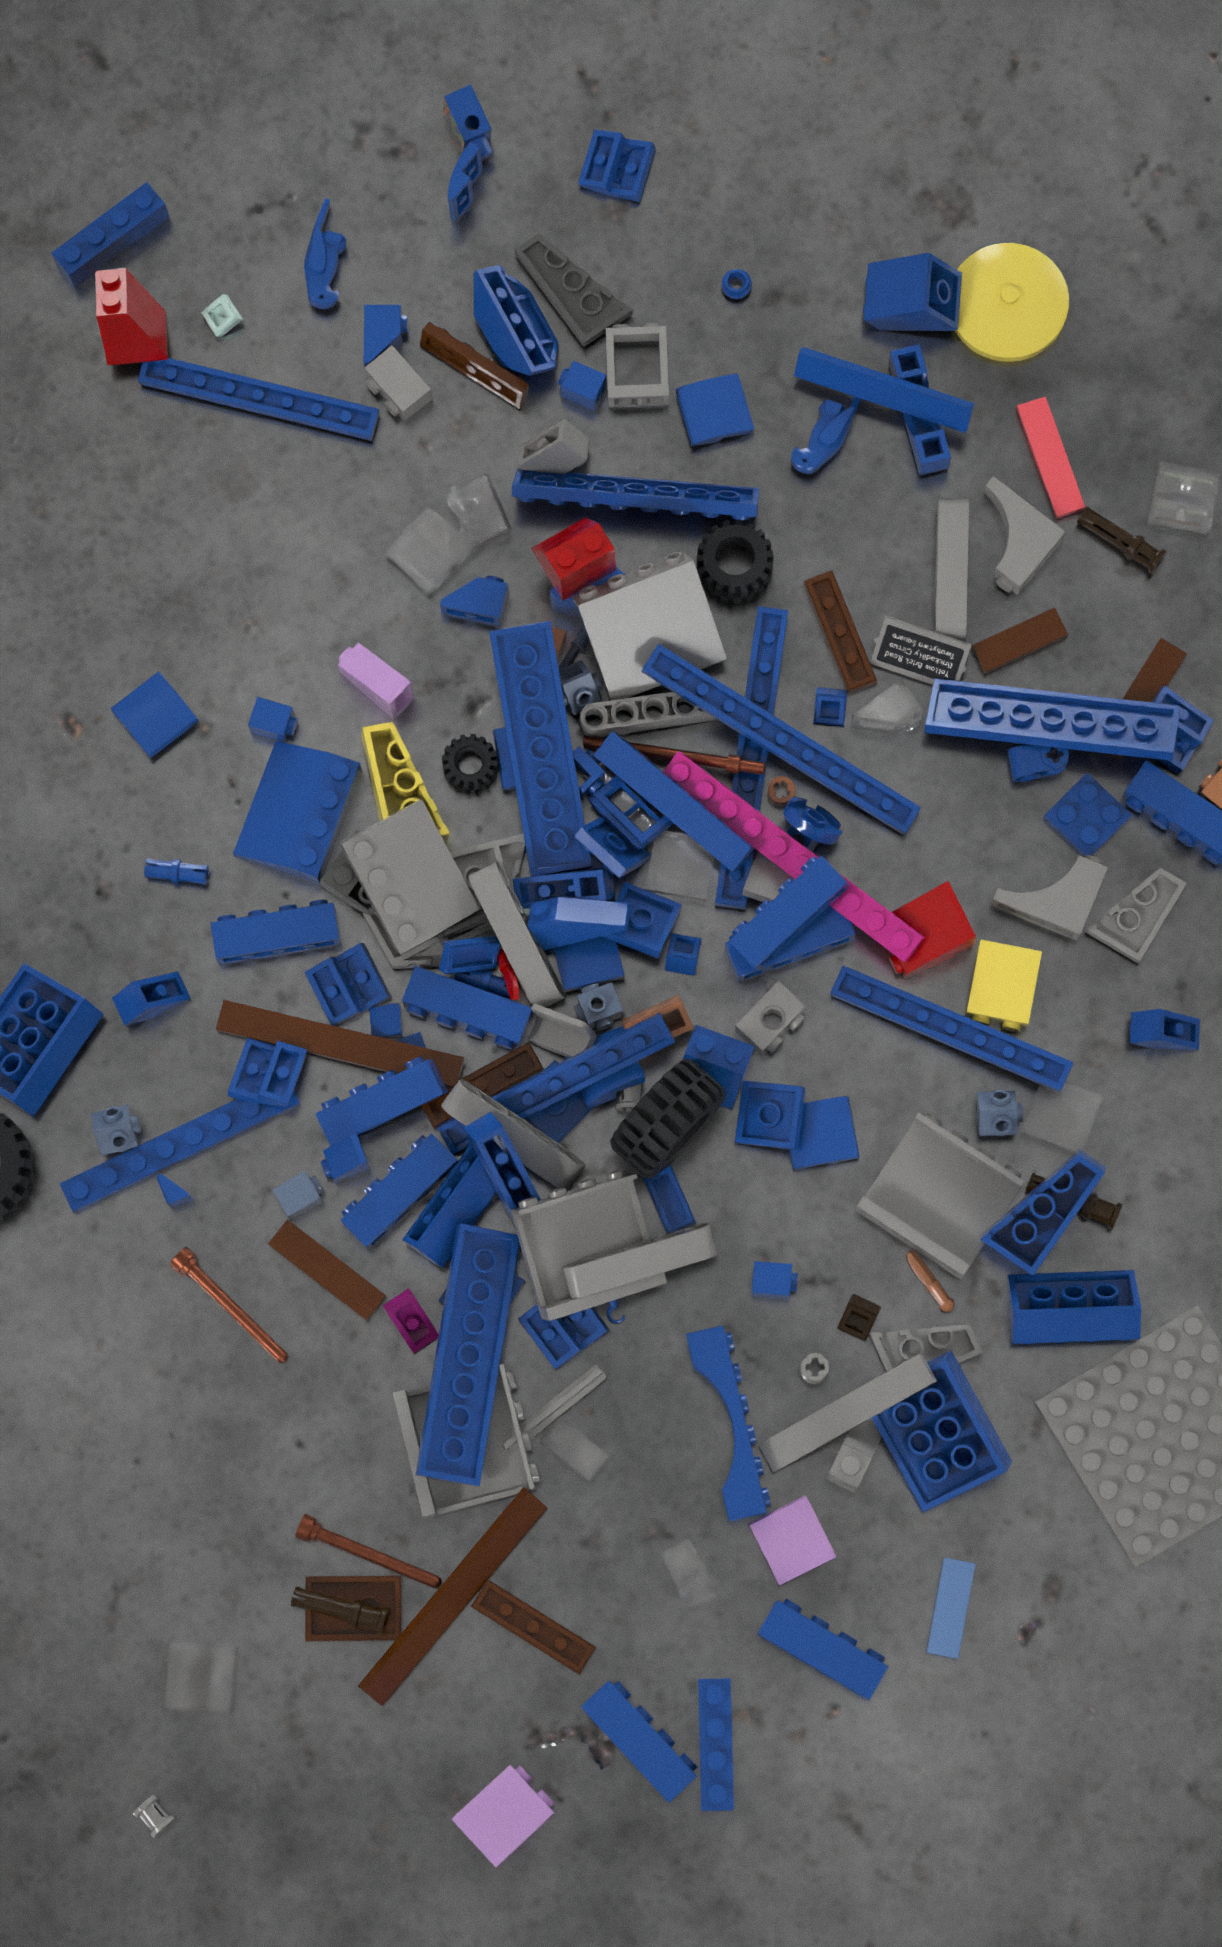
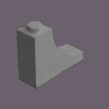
[984,476,1065,595]
[991,855,1108,941]
[826,1418,882,1493]

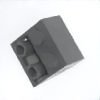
[319,830,375,916]

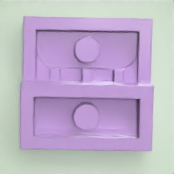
[748,1495,836,1586]

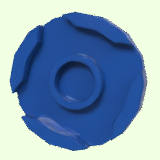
[783,797,842,851]

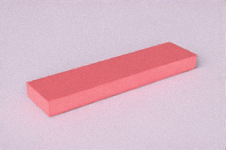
[1016,396,1085,519]

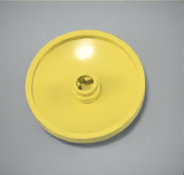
[955,243,1069,362]

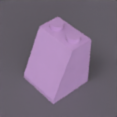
[452,1765,555,1868]

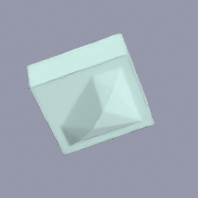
[201,294,243,337]

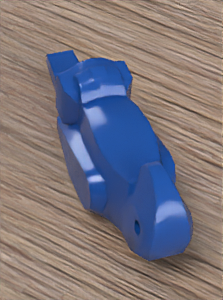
[304,198,347,309]
[791,396,861,474]

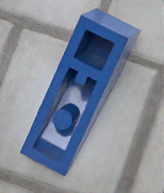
[513,867,615,909]
[527,897,631,951]

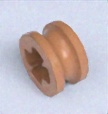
[768,776,795,806]

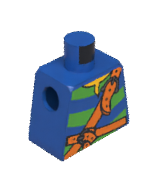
[443,84,494,160]

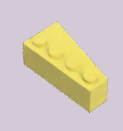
[360,722,450,843]

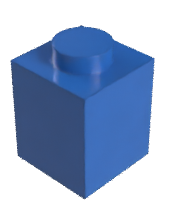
[558,360,607,411]
[248,696,298,743]
[751,1261,798,1299]

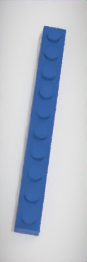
[715,606,788,910]
[641,644,921,835]

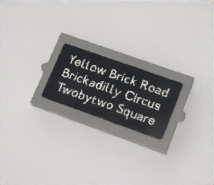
[870,616,972,685]

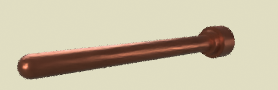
[169,1246,288,1362]
[295,1514,442,1588]

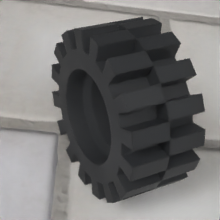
[442,733,498,793]

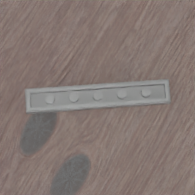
[758,1353,937,1473]

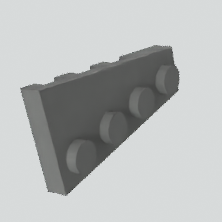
[514,233,633,347]

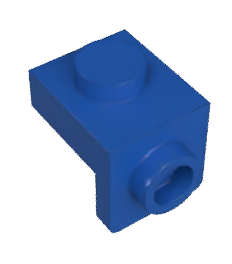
[573,746,605,799]

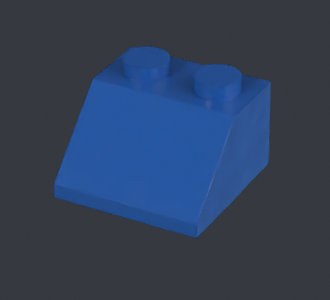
[683,1025,754,1110]

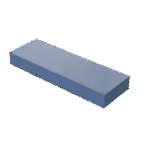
[926,1557,975,1659]

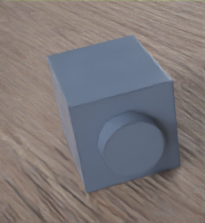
[272,1171,324,1221]

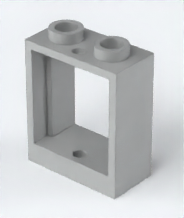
[606,323,669,408]

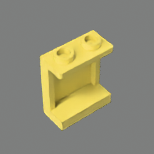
[965,940,1042,1032]

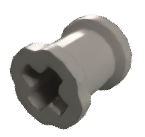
[616,1083,644,1112]
[800,1353,829,1385]
[133,1795,175,1838]

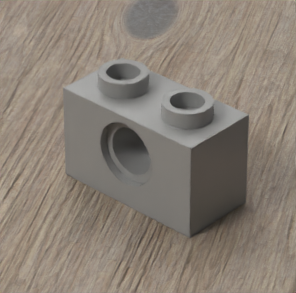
[735,981,806,1056]

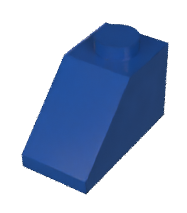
[363,305,408,367]
[440,576,509,626]
[112,971,191,1025]
[1130,1009,1200,1050]
[320,1133,371,1184]

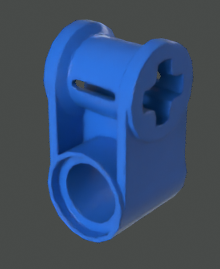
[1007,744,1069,782]

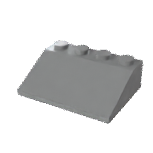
[339,799,480,954]

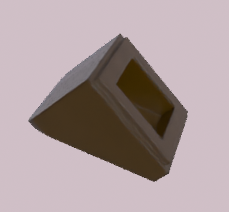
[837,1294,881,1341]

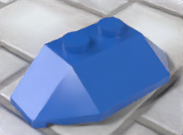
[473,265,558,375]

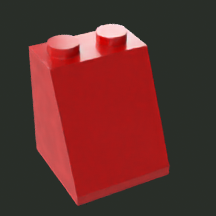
[95,268,168,365]
[531,518,616,601]
[889,881,976,980]

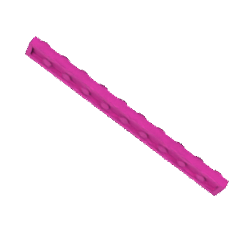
[663,751,925,962]

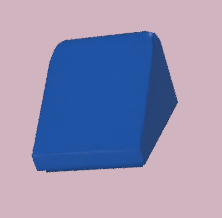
[813,687,847,726]
[665,933,702,975]
[369,1003,403,1038]
[157,1174,193,1208]

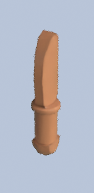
[907,1250,955,1312]

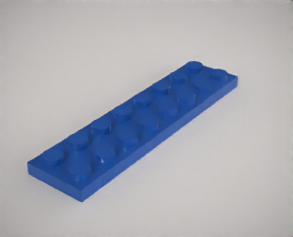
[511,468,759,520]
[489,621,592,876]
[925,678,1181,761]
[415,1223,519,1486]

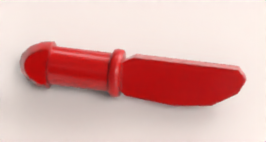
[498,945,520,1000]

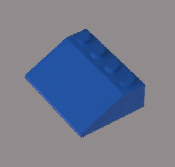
[233,741,363,884]
[0,963,104,1117]
[872,1350,1012,1512]

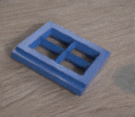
[588,757,674,851]

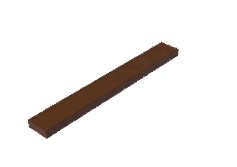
[216,1000,465,1088]
[358,1487,547,1706]

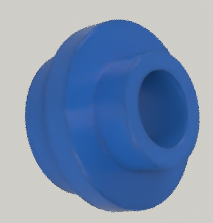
[722,269,752,299]

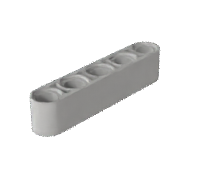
[934,498,969,642]
[579,692,718,737]
[469,861,565,1008]
[441,1079,586,1191]
[563,1223,717,1299]

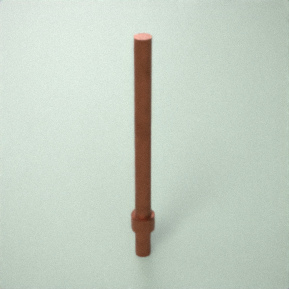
[583,735,766,775]

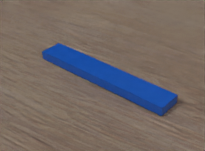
[794,347,975,433]
[594,731,754,872]

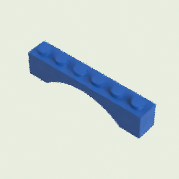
[686,1326,771,1523]

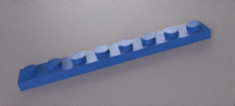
[138,358,380,441]
[830,965,1074,1093]
[437,1012,675,1154]
[60,1091,301,1213]

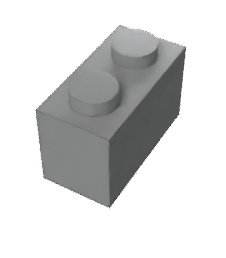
[364,346,433,421]

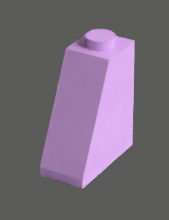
[338,642,414,720]

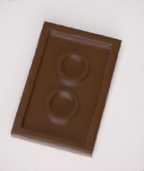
[305,1575,402,1642]

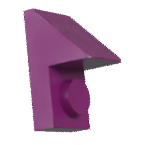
[382,1288,439,1353]

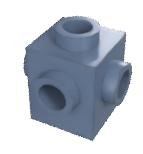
[559,660,602,715]
[574,982,624,1031]
[977,1090,1023,1136]
[91,1104,141,1156]

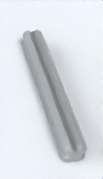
[502,1365,607,1454]

